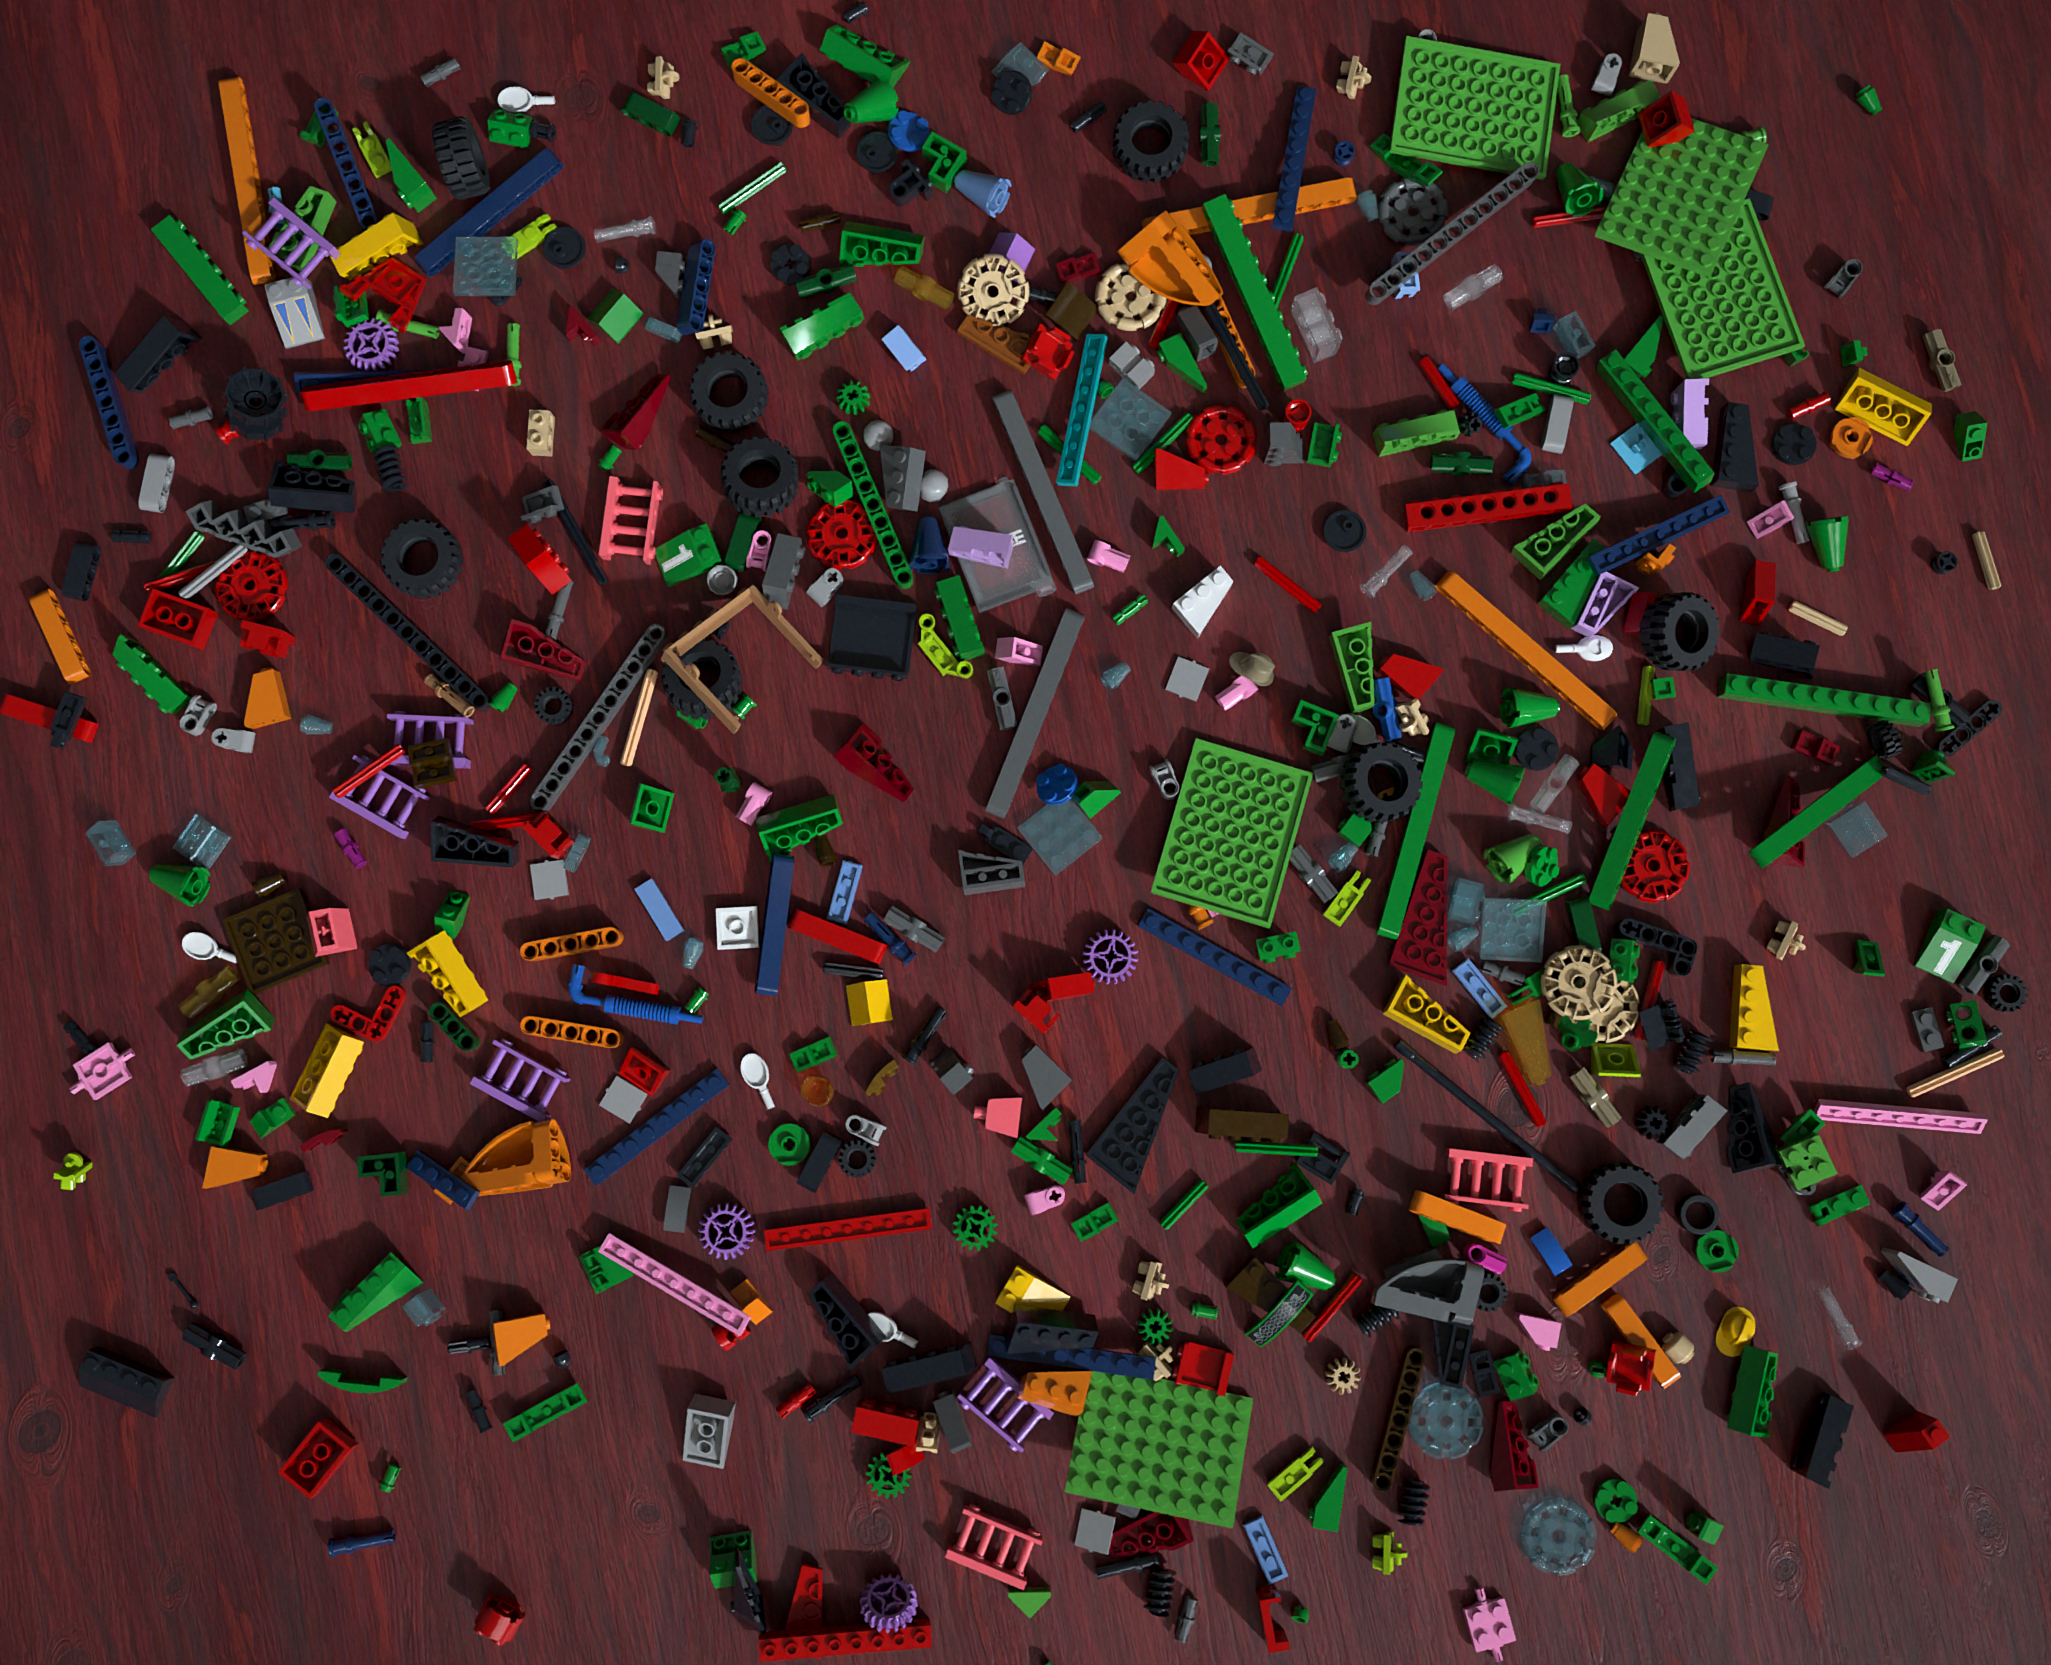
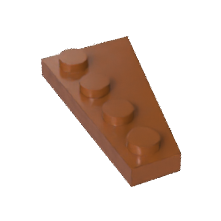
[957,315,1031,375]

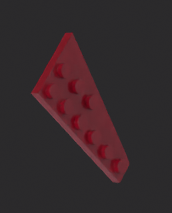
[1387,850,1447,986]

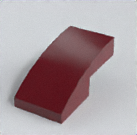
[1056,252,1102,283]
[1791,730,1840,765]
[299,1129,348,1153]

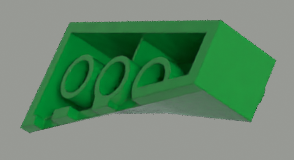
[820,24,911,87]
[839,221,925,267]
[780,292,864,361]
[112,634,193,715]
[756,794,843,863]
[1235,1163,1322,1248]
[328,1252,424,1332]
[1727,1345,1778,1438]

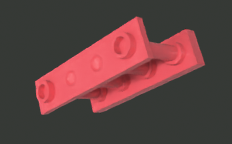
[599,476,663,565]
[1441,1148,1533,1212]
[945,1504,1043,1590]

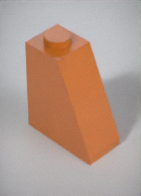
[244,668,292,729]
[202,1146,268,1189]
[492,1313,550,1366]

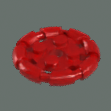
[1185,404,1257,475]
[806,499,878,570]
[215,550,288,622]
[1620,829,1690,903]

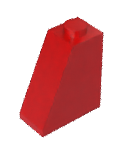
[1154,448,1208,490]
[1739,559,1776,626]
[1377,654,1444,700]
[1577,763,1631,827]
[1029,972,1095,1003]
[1883,1410,1951,1453]

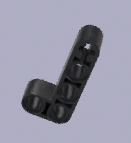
[1614,918,1698,977]

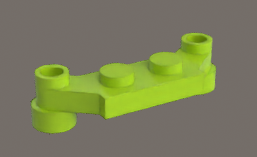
[918,614,973,679]

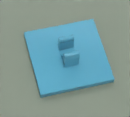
[1610,423,1662,475]

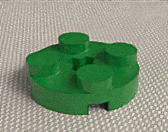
[1525,845,1559,887]
[768,1123,811,1165]
[1694,1229,1739,1273]
[1593,1478,1638,1523]

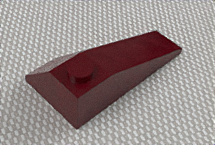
[1763,777,1805,868]
[1491,1401,1539,1492]

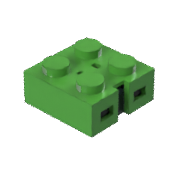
[1776,1133,1837,1190]

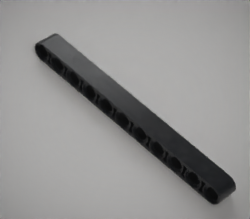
[325,554,491,712]

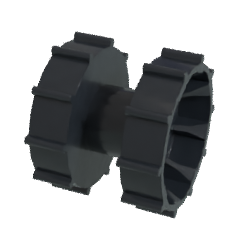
[222,367,288,442]

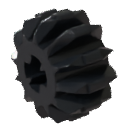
[1635,1105,1671,1141]

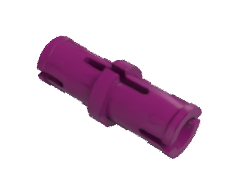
[1870,463,1914,492]
[334,828,367,869]

